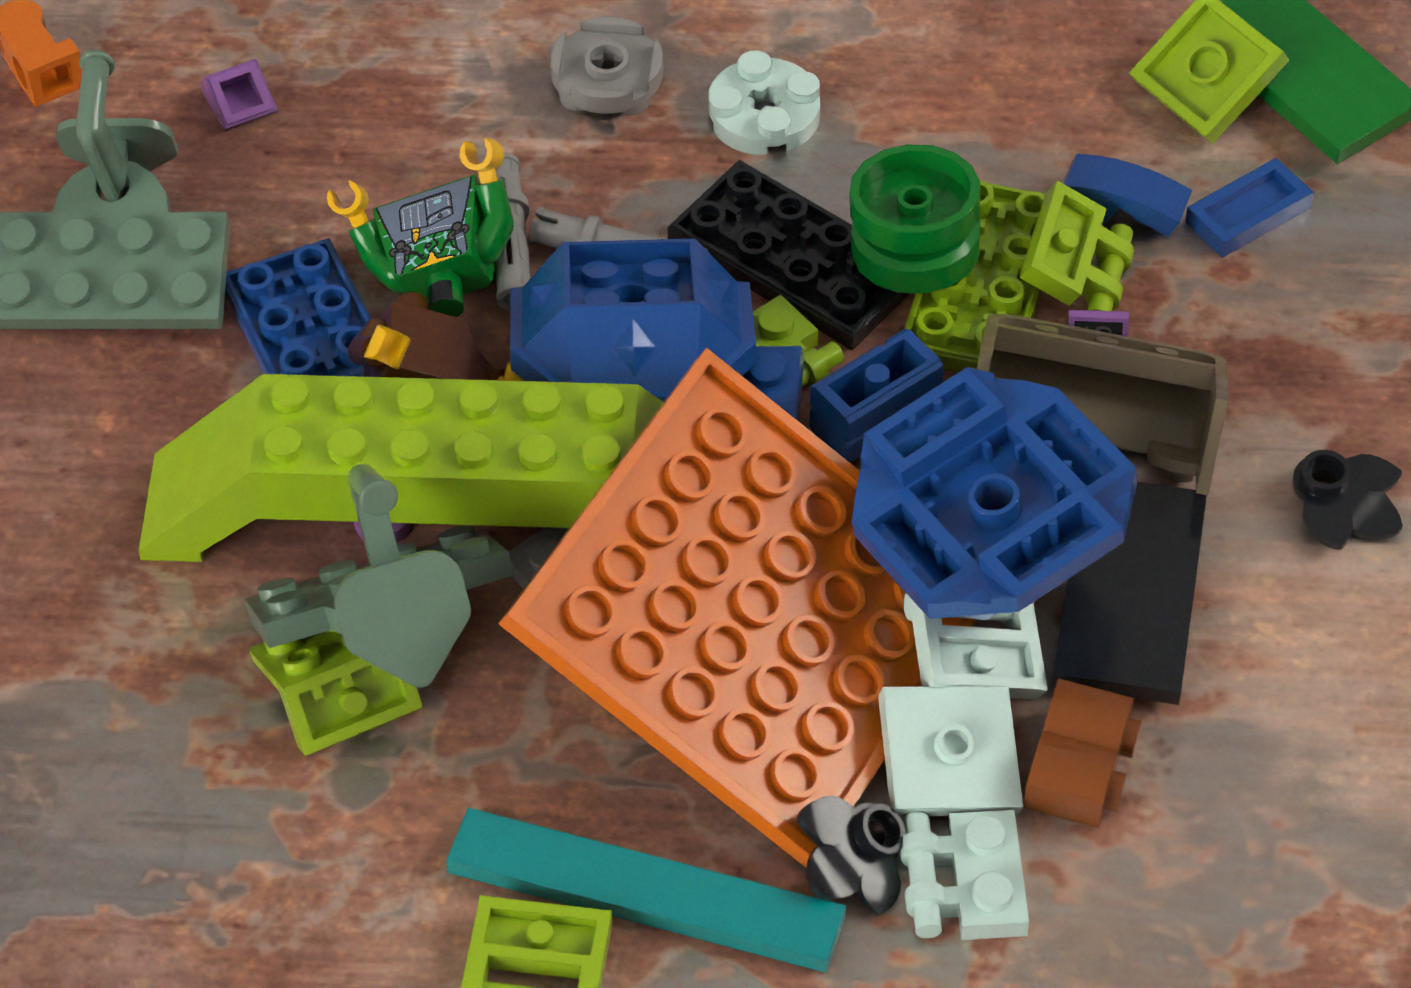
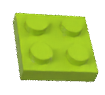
[1129,0,1290,145]

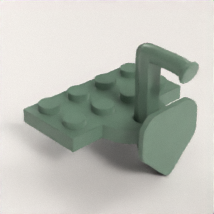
[0,50,231,329]
[244,464,515,688]

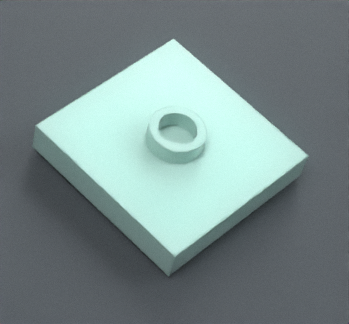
[878,686,1023,817]

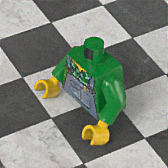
[327,137,514,317]

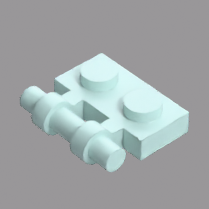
[900,810,1029,940]

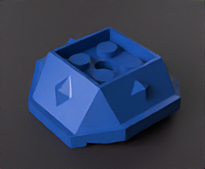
[510,239,756,402]
[852,367,1137,620]

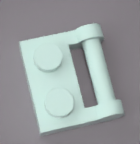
[904,593,1048,700]

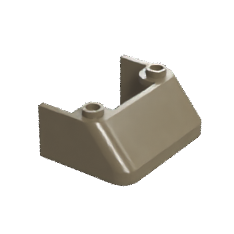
[977,314,1228,496]

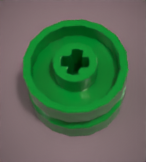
[849,144,980,294]

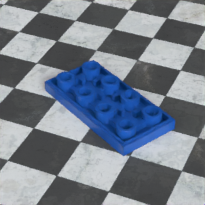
[225,238,371,377]

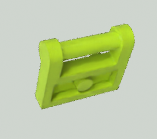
[461,895,613,988]

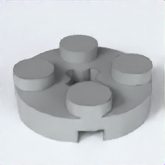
[550,17,663,115]

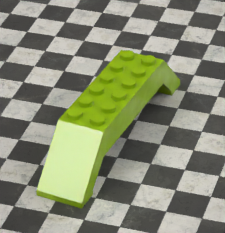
[139,374,663,562]

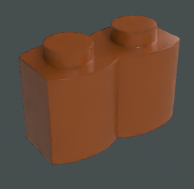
[1023,679,1142,828]

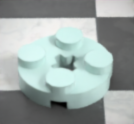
[708,50,820,155]

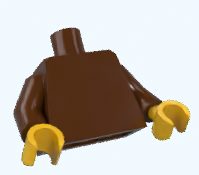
[348,292,524,381]

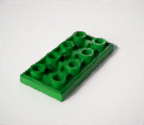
[1221,0,1411,164]

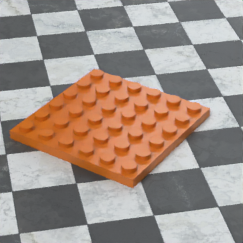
[498,347,976,868]

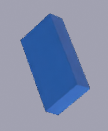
[1185,158,1314,258]

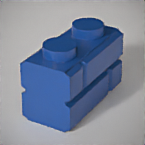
[809,329,944,462]

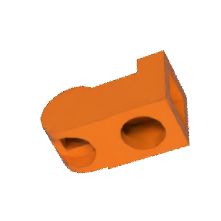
[0,0,82,107]

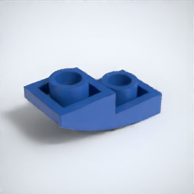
[1063,154,1192,237]

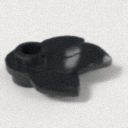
[1292,450,1403,550]
[797,795,906,916]

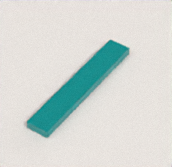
[446,807,846,973]

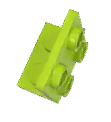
[249,630,423,756]

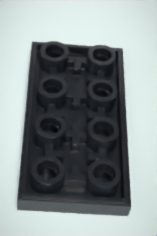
[667,160,910,351]
[1052,482,1207,705]

